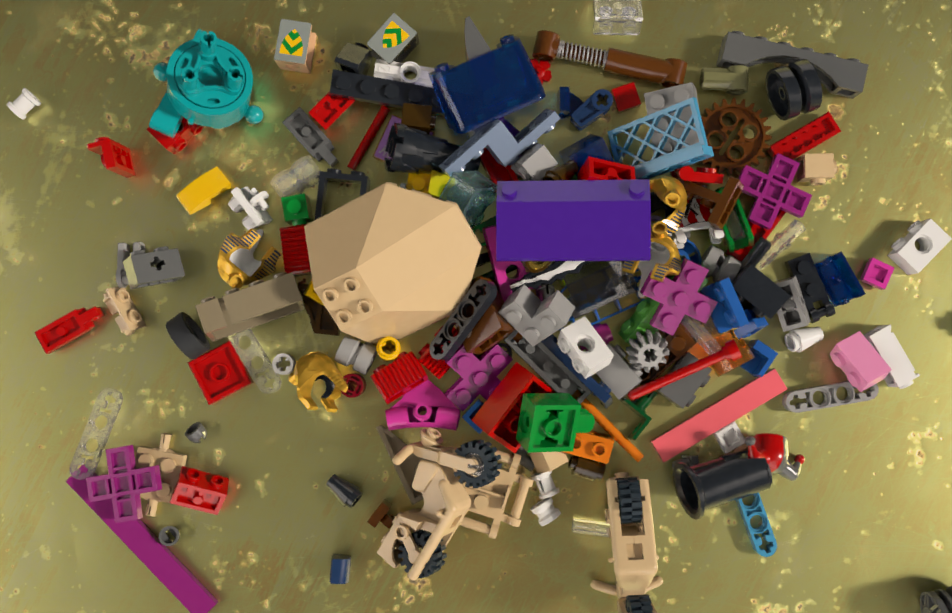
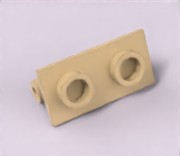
[103,287,146,336]

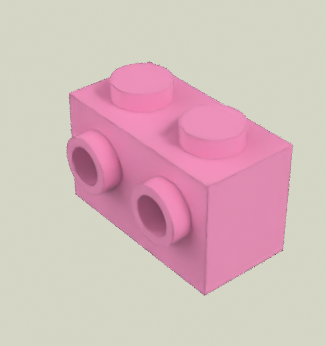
[830,331,892,392]

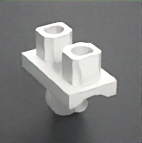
[228,186,273,230]

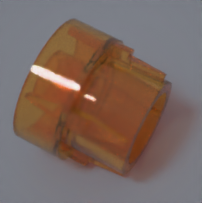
[704,329,755,377]

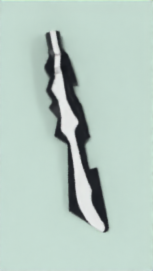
[510,261,596,292]

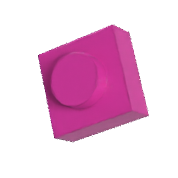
[859,258,894,290]

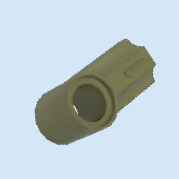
[699,65,749,95]

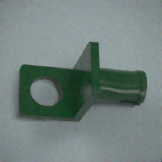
[620,391,658,441]

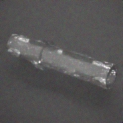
[756,219,806,271]

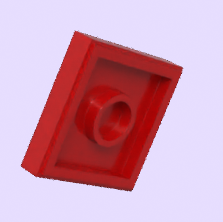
[187,340,254,405]

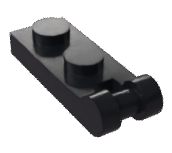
[785,253,836,323]

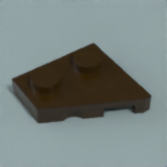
[297,283,340,336]

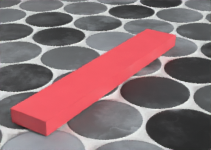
[650,368,787,462]

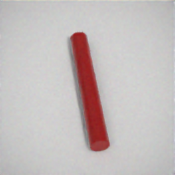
[347,105,390,171]

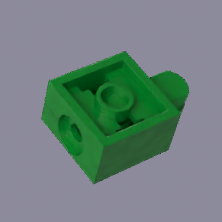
[516,393,595,453]

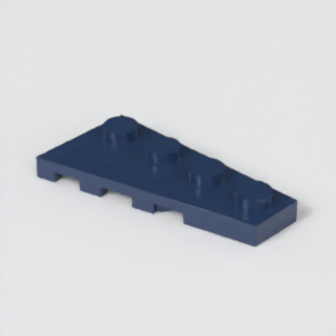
[541,334,613,409]

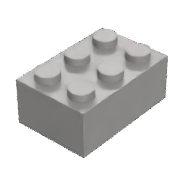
[644,82,700,157]

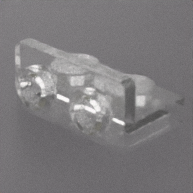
[593,0,643,35]

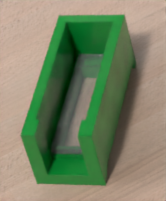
[714,186,754,253]

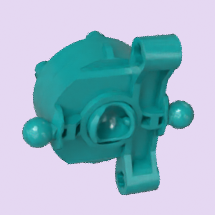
[149,29,264,138]

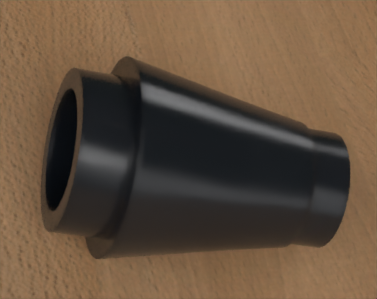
[326,474,363,509]

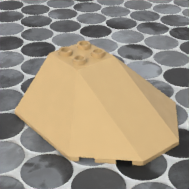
[304,182,482,345]

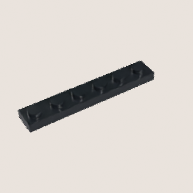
[329,69,475,121]

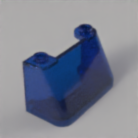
[428,34,546,134]

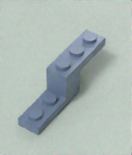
[439,108,560,177]

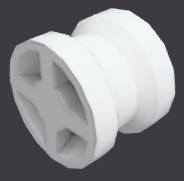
[530,497,561,526]

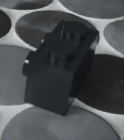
[731,263,791,319]

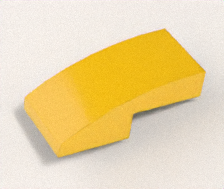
[176,166,231,215]

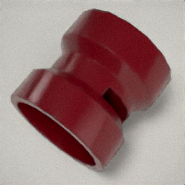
[340,373,367,398]

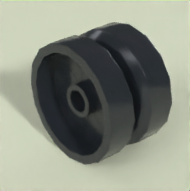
[765,59,822,121]

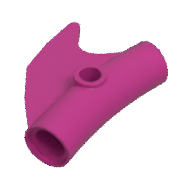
[385,380,461,431]

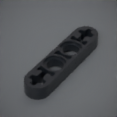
[429,279,497,361]

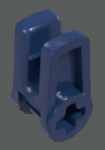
[570,89,613,132]

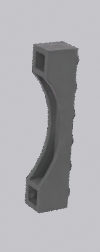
[716,31,869,99]

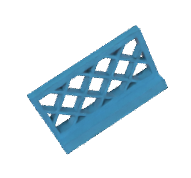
[608,97,714,180]

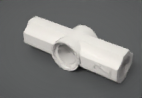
[374,59,447,90]

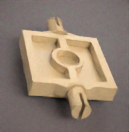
[135,433,187,516]

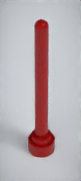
[628,339,742,400]

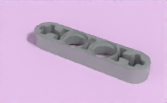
[782,381,879,413]

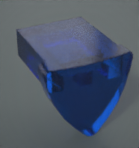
[557,87,584,119]

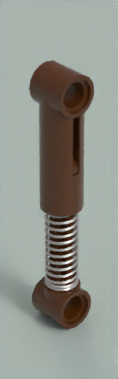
[532,30,687,88]

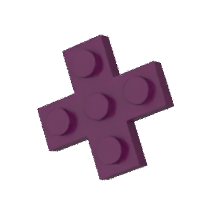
[738,153,812,230]
[640,258,718,336]
[444,344,513,411]
[86,445,162,523]

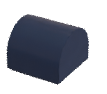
[330,554,351,584]

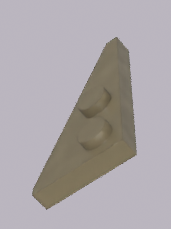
[376,425,423,505]

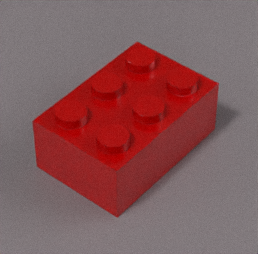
[471,362,556,453]

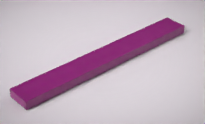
[66,463,218,613]

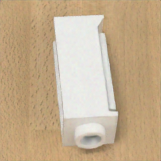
[864,325,920,389]

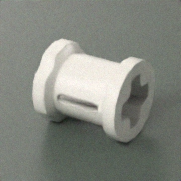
[6,88,41,120]
[531,471,560,500]

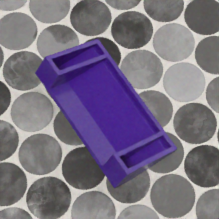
[496,179,651,261]

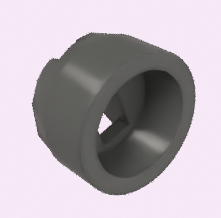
[185,422,207,443]
[159,526,180,546]

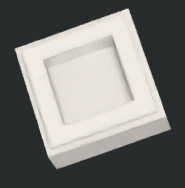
[713,421,745,454]

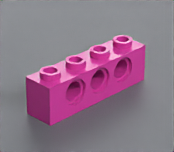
[482,225,530,302]

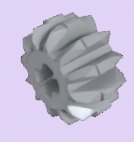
[626,329,670,373]

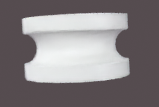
[272,353,296,375]

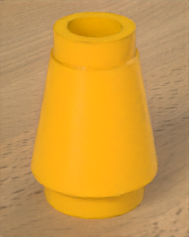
[376,336,401,362]

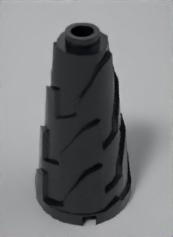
[384,123,480,175]

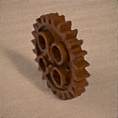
[701,98,772,177]

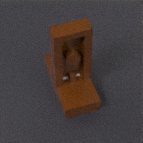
[676,176,744,230]

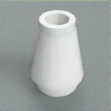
[785,326,824,353]

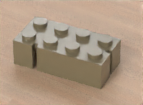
[195,272,305,342]

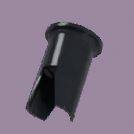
[673,450,772,520]

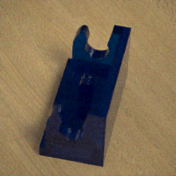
[815,251,866,307]

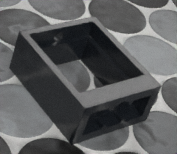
[314,168,371,220]

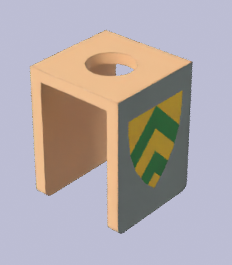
[274,19,317,74]

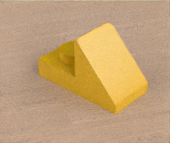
[406,170,457,202]

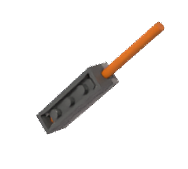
[504,330,644,462]

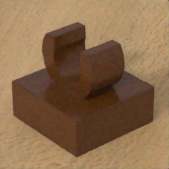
[367,499,395,529]

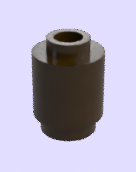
[568,455,606,481]

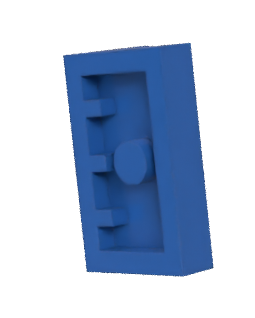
[700,277,749,333]

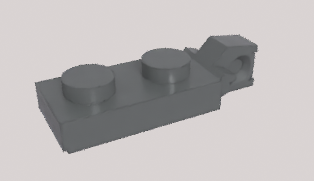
[282,107,339,168]

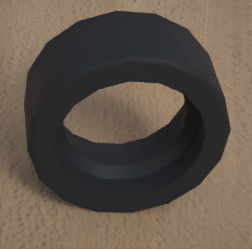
[166,312,210,359]

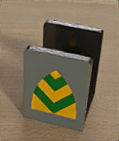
[367,13,419,64]

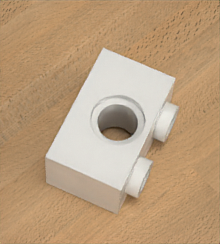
[887,219,952,275]
[557,316,614,379]

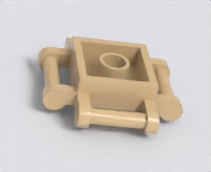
[453,450,534,539]

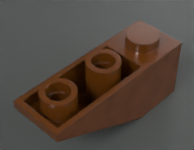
[640,318,700,386]

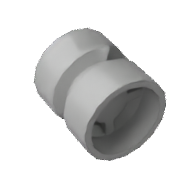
[701,244,742,282]
[334,334,377,375]

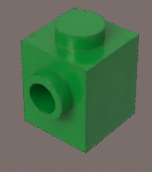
[281,193,314,226]

